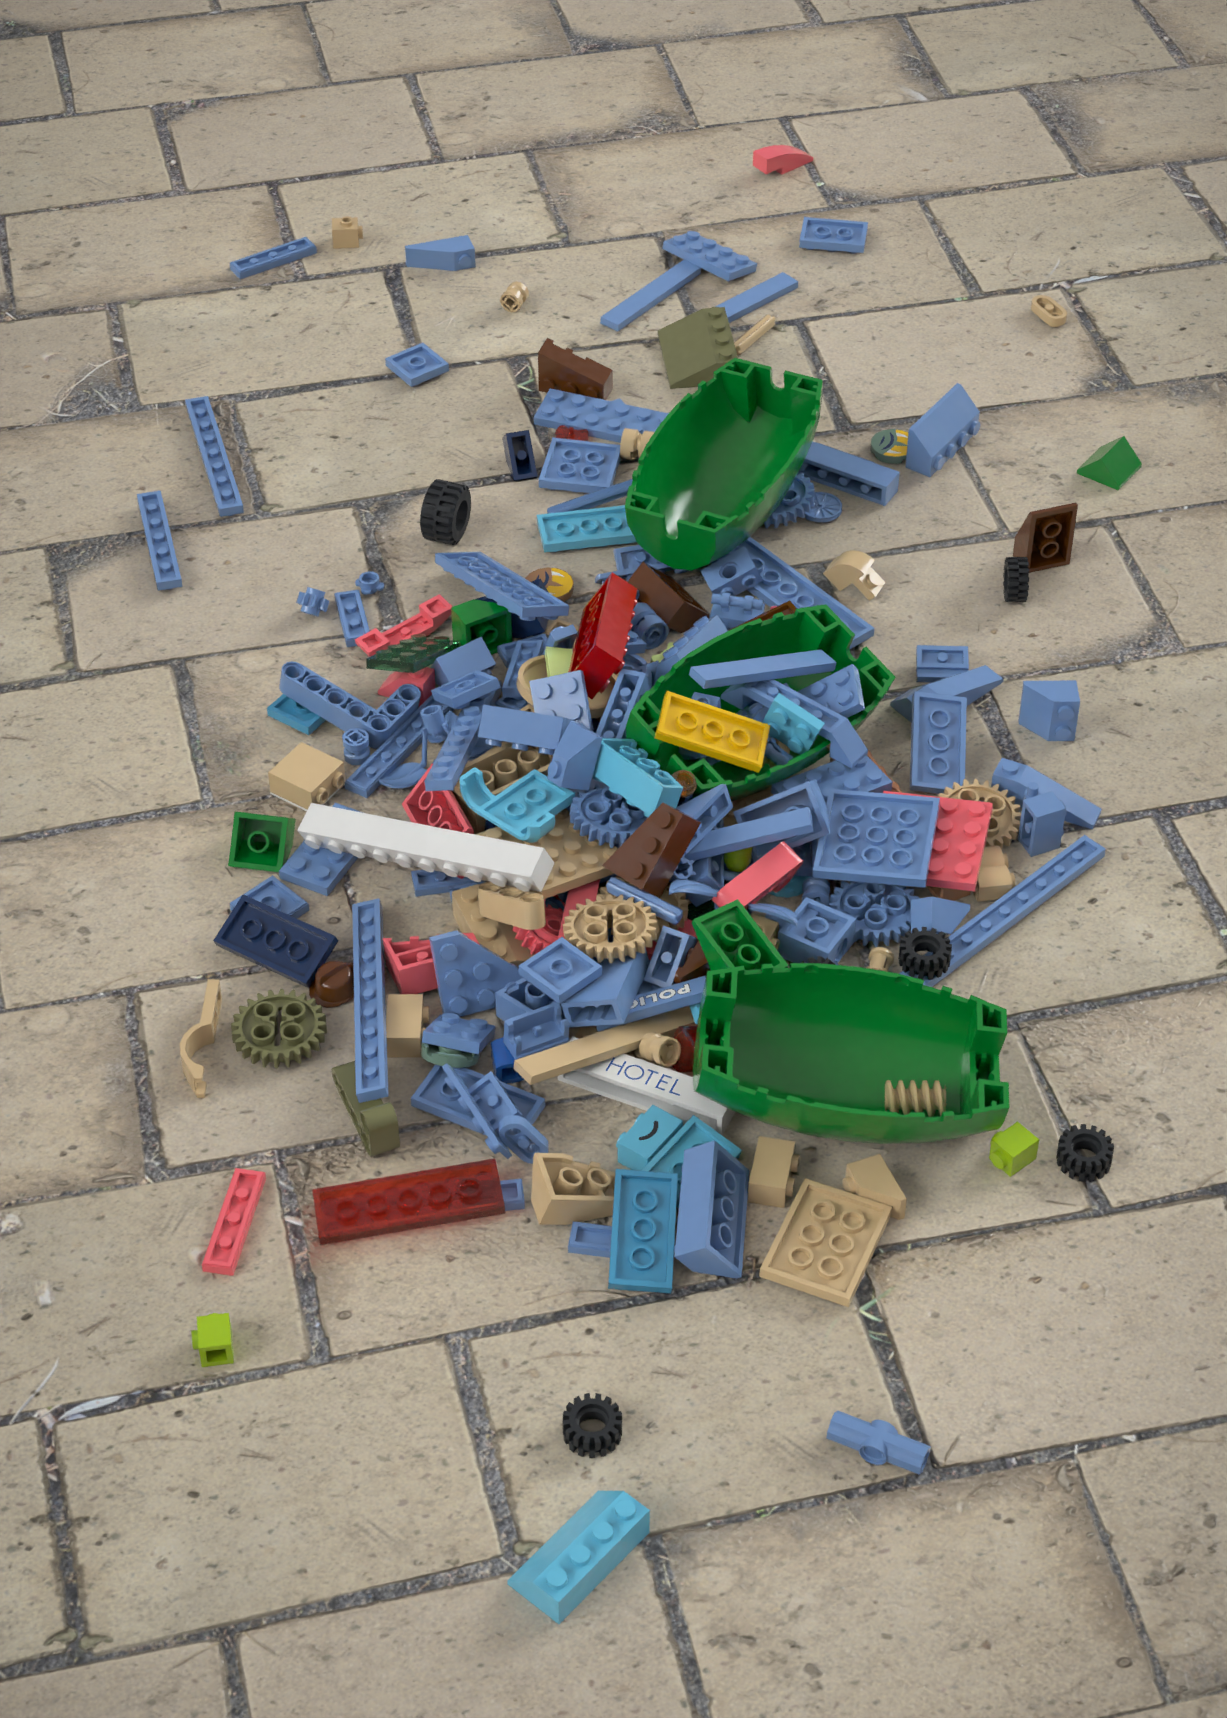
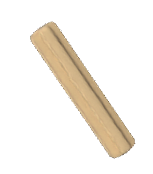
[734,314,775,355]

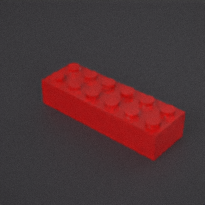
[568,572,638,699]

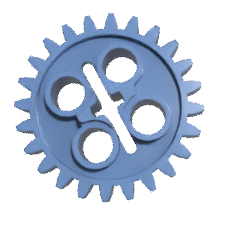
[765,473,816,528]
[569,784,647,848]
[829,881,919,947]

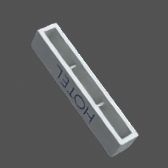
[558,1036,735,1135]

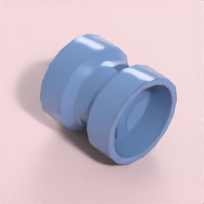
[342,728,370,766]

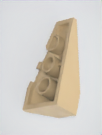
[531,1153,615,1225]

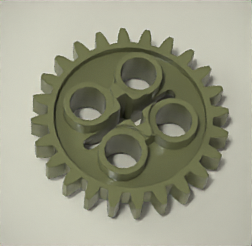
[231,989,327,1069]

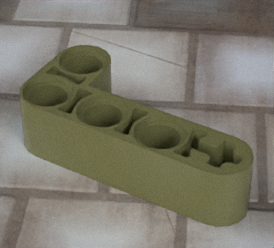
[331,1061,400,1157]

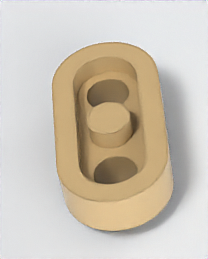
[1031,295,1067,327]

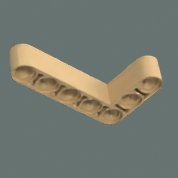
[477,881,546,930]

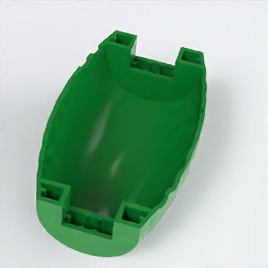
[693,963,1010,1144]

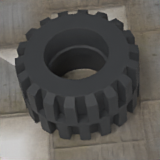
[420,479,471,545]

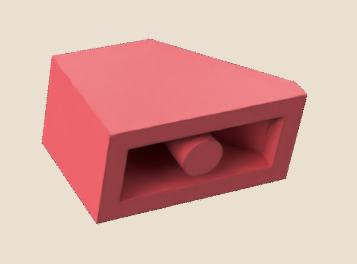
[378,662,436,707]

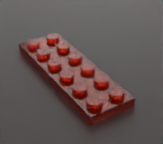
[312,1158,506,1245]

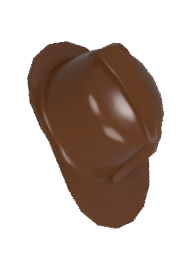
[309,961,354,1008]

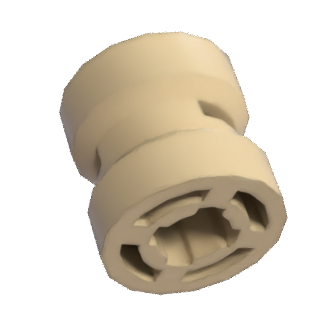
[500,281,529,312]
[639,1032,681,1067]

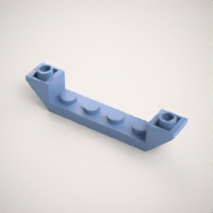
[721,679,868,769]

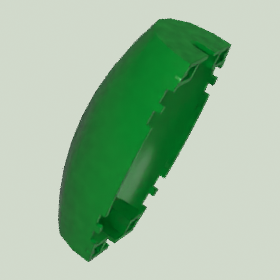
[625,358,823,570]
[626,604,896,801]

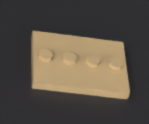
[759,1178,892,1307]

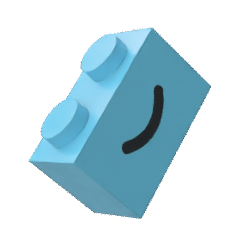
[616,1105,683,1171]

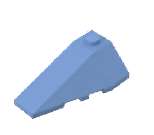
[890,665,1003,723]
[991,758,1102,830]

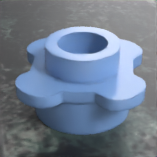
[355,571,384,595]

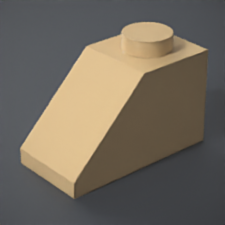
[843,1154,907,1220]

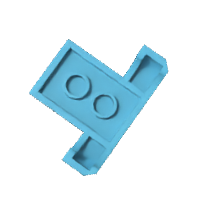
[460,767,575,843]

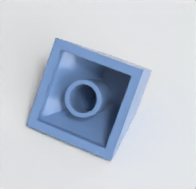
[547,721,602,791]

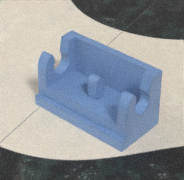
[503,1002,570,1060]

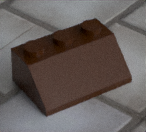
[628,562,710,633]

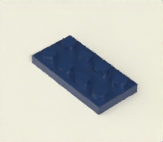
[213,894,338,988]

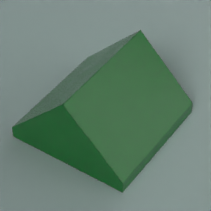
[1077,436,1142,490]

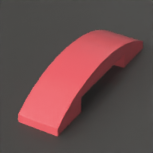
[355,594,453,657]

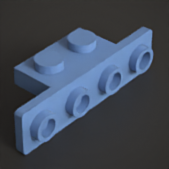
[594,545,689,584]
[442,1063,523,1159]

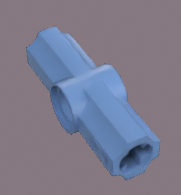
[826,1410,931,1475]

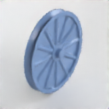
[804,492,842,522]

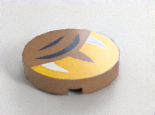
[525,567,574,602]

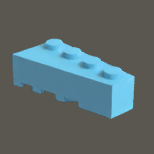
[592,738,683,818]

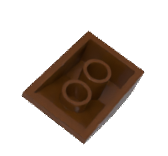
[1013,503,1078,573]

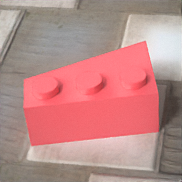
[382,933,480,994]

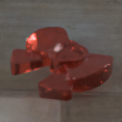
[555,425,589,441]

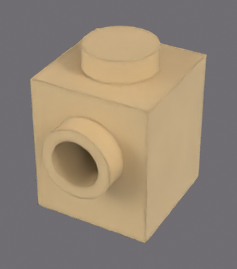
[332,216,363,249]

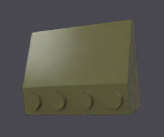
[657,307,738,389]

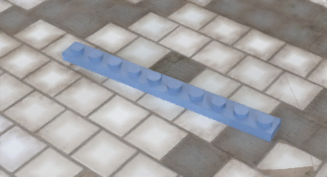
[424,680,502,791]
[899,835,1106,987]
[352,898,389,1103]

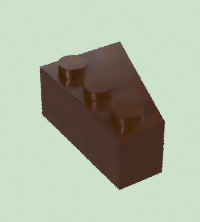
[538,338,613,400]
[602,803,701,898]

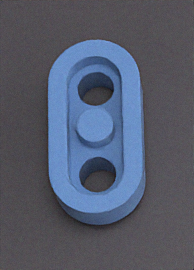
[499,1115,549,1164]

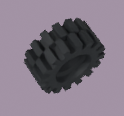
[1003,557,1029,602]
[898,927,952,980]
[1056,1124,1114,1182]
[562,1393,622,1458]

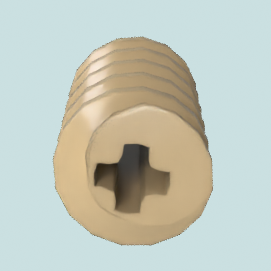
[885,1080,946,1117]

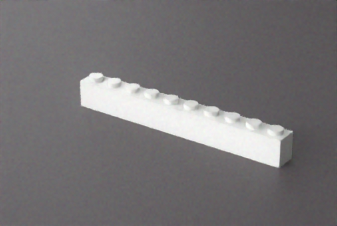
[297,803,554,892]

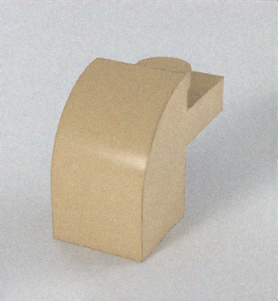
[823,550,885,601]

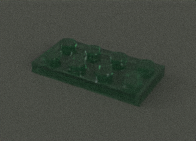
[366,634,459,673]

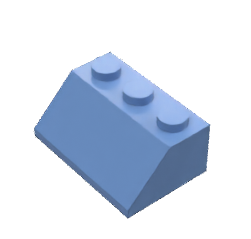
[478,704,572,755]
[733,779,831,864]

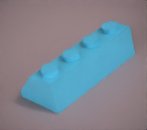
[507,1491,650,1624]

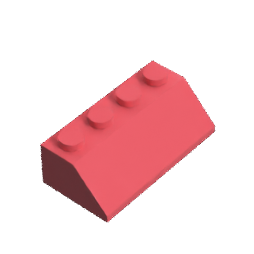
[402,763,474,879]

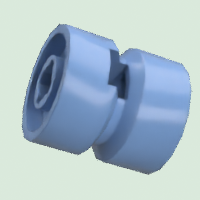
[630,603,669,650]

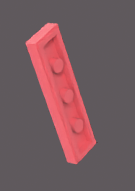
[202,1168,266,1276]

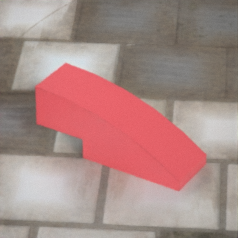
[753,145,813,175]

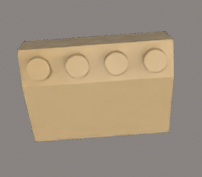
[452,884,535,967]

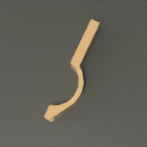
[180,979,222,1098]

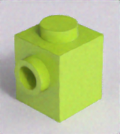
[989,1121,1039,1177]
[191,1313,234,1367]

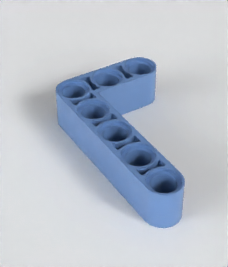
[279,661,421,749]

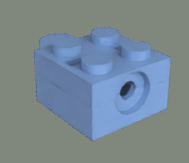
[765,897,856,964]

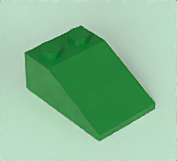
[692,899,789,971]

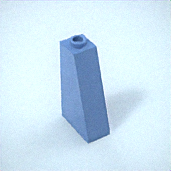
[561,948,650,1027]

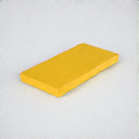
[655,691,770,773]

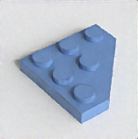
[429,930,523,1017]

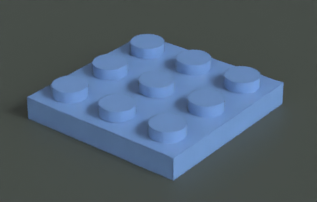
[538,438,621,493]

